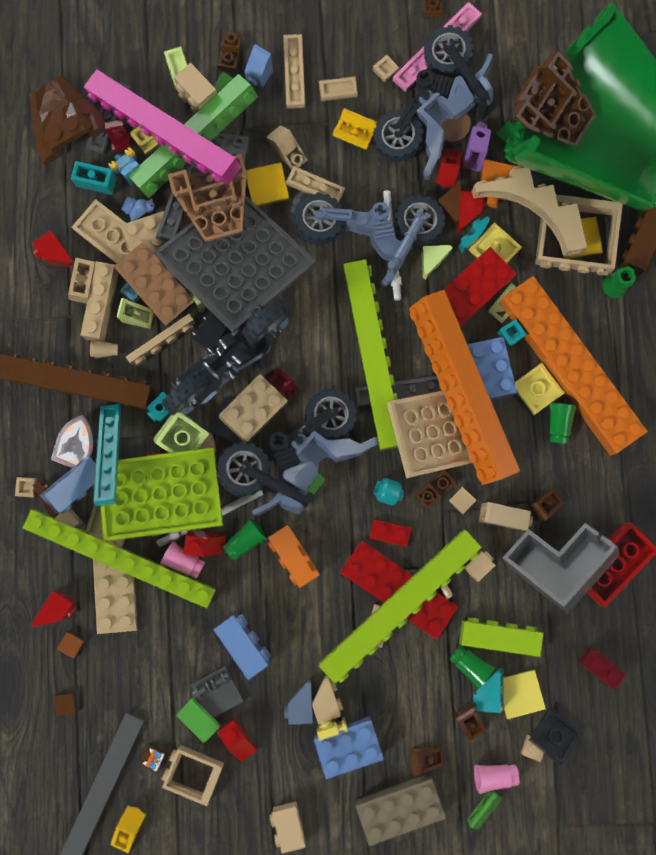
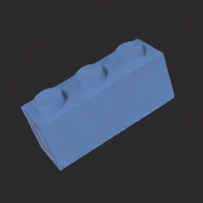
[40,457,96,513]

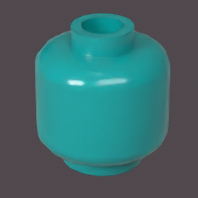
[374,478,404,506]

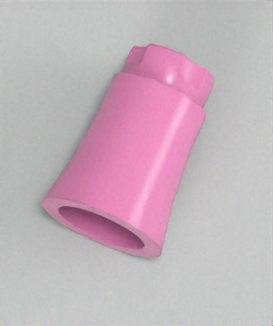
[160,541,205,579]
[474,764,520,794]

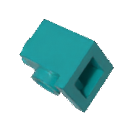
[496,319,527,346]
[147,392,171,423]

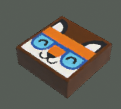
[139,744,167,773]

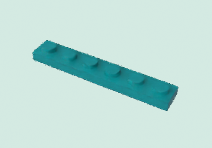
[94,404,121,506]

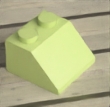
[153,412,209,453]

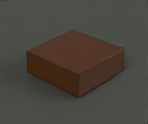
[53,693,77,716]

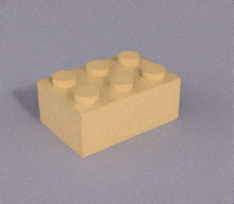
[219,374,288,444]

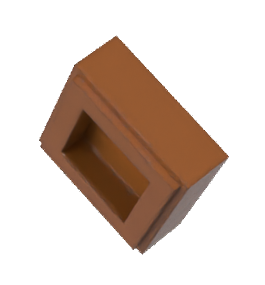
[57,631,85,659]

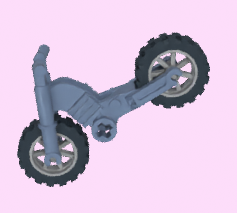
[293,192,445,288]

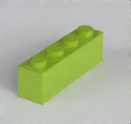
[459,617,543,657]

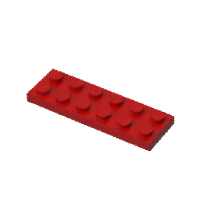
[340,540,458,640]

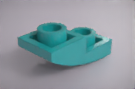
[458,216,490,253]

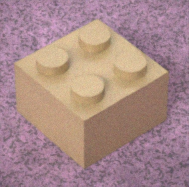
[174,63,217,115]

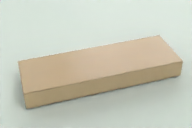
[286,166,345,204]

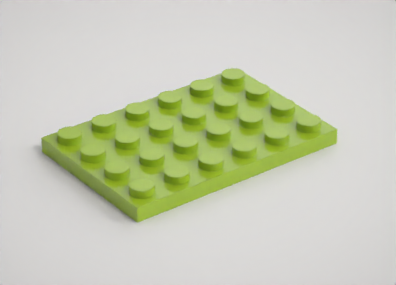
[101,447,223,542]

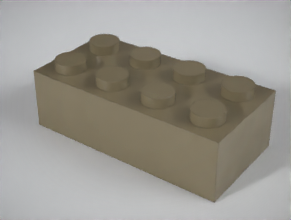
[355,773,446,846]

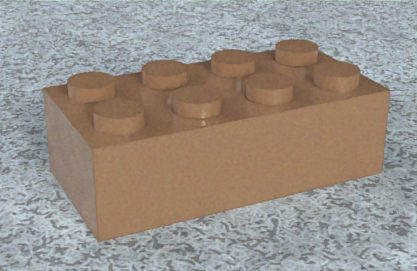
[114,241,194,326]

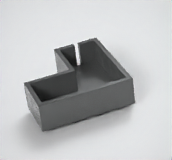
[503,523,620,614]

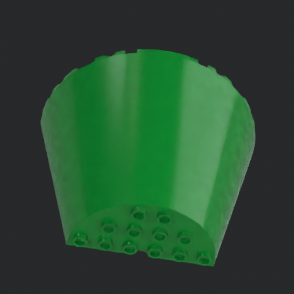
[504,2,656,210]

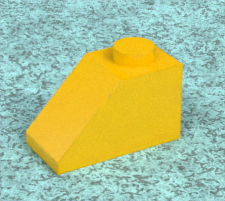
[110,806,146,853]

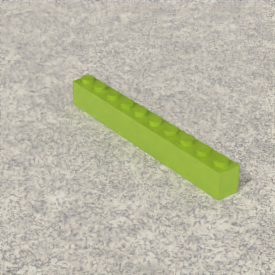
[343,259,398,451]
[23,509,215,608]
[319,530,482,684]

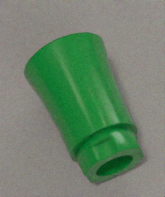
[602,266,636,298]
[549,403,577,444]
[223,518,268,560]
[449,645,495,689]

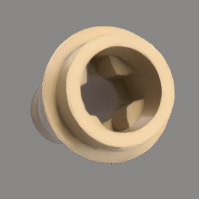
[90,340,118,359]

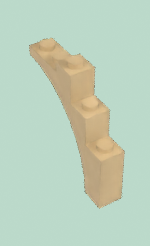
[472,166,587,256]

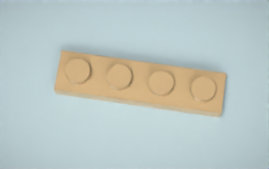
[284,34,305,108]
[126,314,196,366]

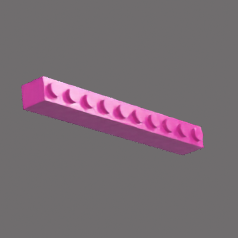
[84,70,241,185]

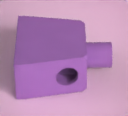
[462,122,491,172]

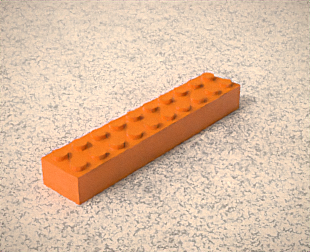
[499,276,648,455]
[409,290,520,485]

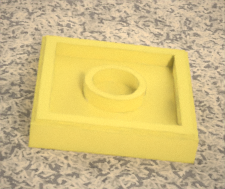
[469,222,522,263]
[515,363,565,416]
[504,669,546,719]

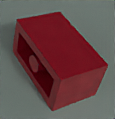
[577,646,627,690]

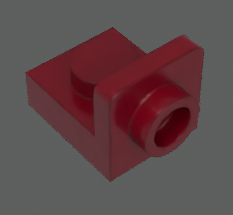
[105,120,131,152]
[267,369,298,400]

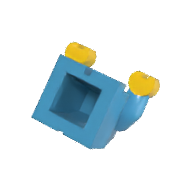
[108,147,140,186]

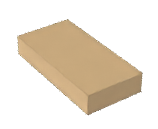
[319,77,358,101]

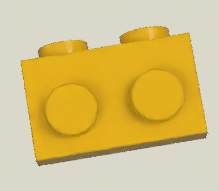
[333,109,377,150]

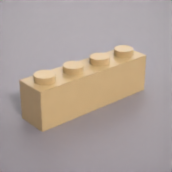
[80,261,119,342]

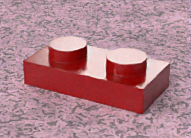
[369,519,411,547]

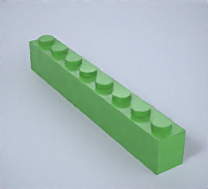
[129,74,258,198]

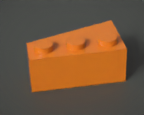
[268,525,320,588]

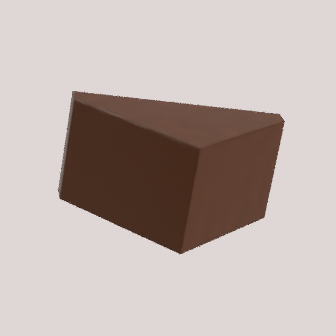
[437,184,461,226]
[529,488,564,521]
[453,703,486,740]

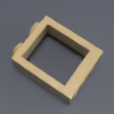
[162,745,224,806]

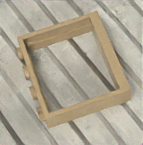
[535,194,623,276]

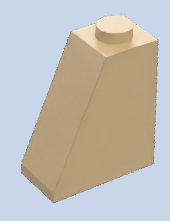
[479,502,533,531]

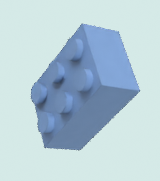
[468,337,517,400]
[214,613,271,680]
[314,716,384,779]

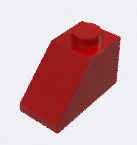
[436,148,462,187]
[456,191,486,233]
[32,230,75,267]
[183,529,227,557]
[31,590,77,627]
[217,717,258,762]

